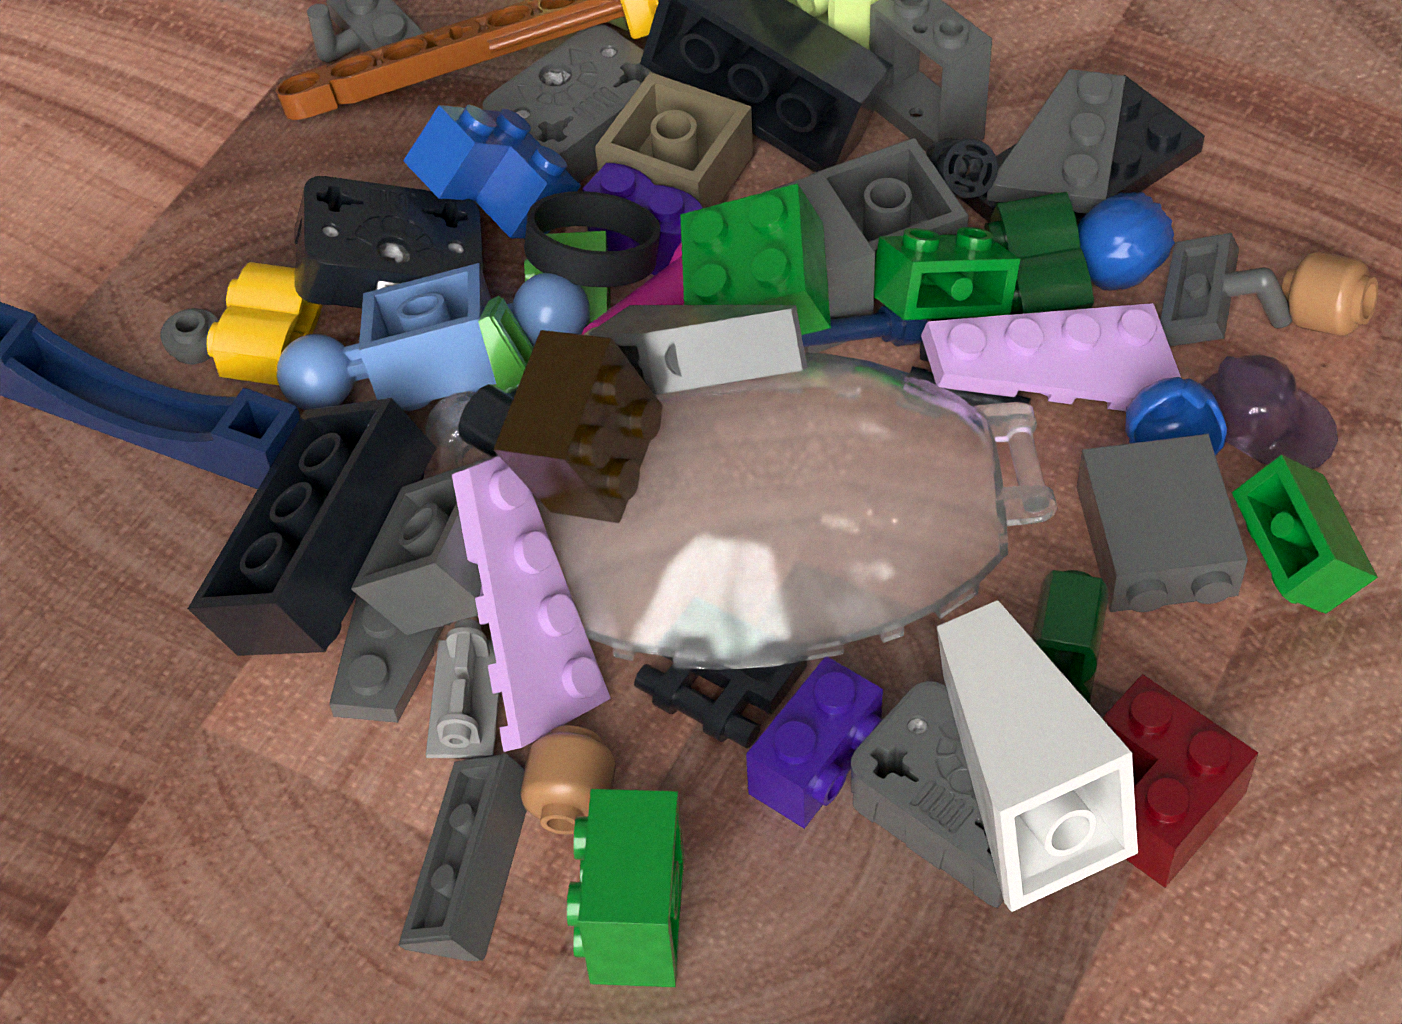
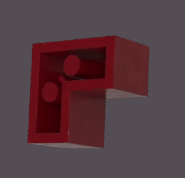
[1102,674,1259,888]

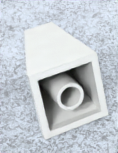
[937,600,1138,912]

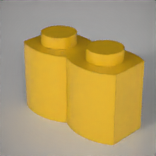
[207,262,322,385]

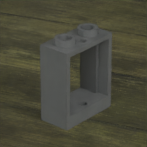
[869,0,992,152]

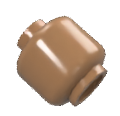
[1281,252,1378,336]
[521,726,616,834]

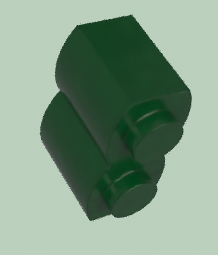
[984,191,1094,315]
[1031,570,1109,704]

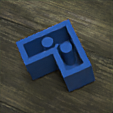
[403,105,581,239]

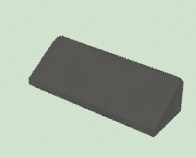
[398,754,527,961]

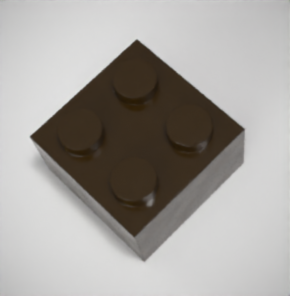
[493,330,663,523]

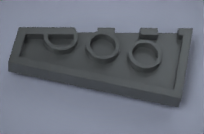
[329,594,451,723]

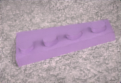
[921,303,1181,411]
[452,455,611,752]

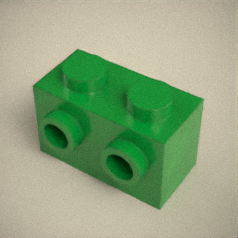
[874,227,1021,320]
[1231,455,1378,614]

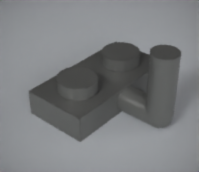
[307,0,424,63]
[1160,233,1292,347]

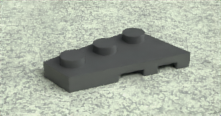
[987,69,1126,214]

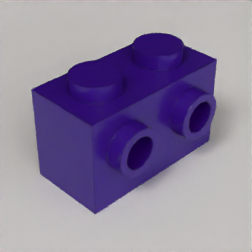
[746,656,883,829]

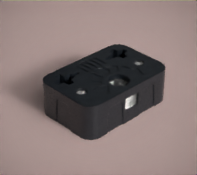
[294,176,483,308]

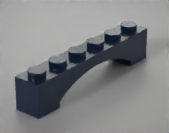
[0,302,300,489]

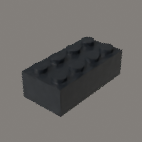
[640,0,893,172]
[187,398,437,656]

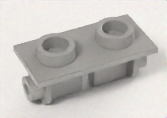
[426,619,500,758]

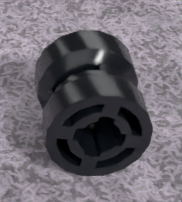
[926,138,998,198]

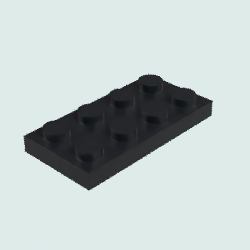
[959,75,1205,227]

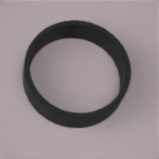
[524,191,661,287]

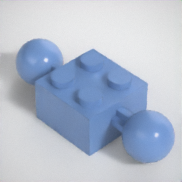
[277,263,590,411]

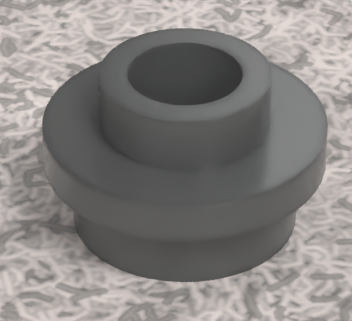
[160,308,218,364]

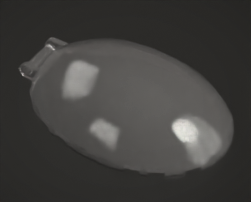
[532,353,1058,670]

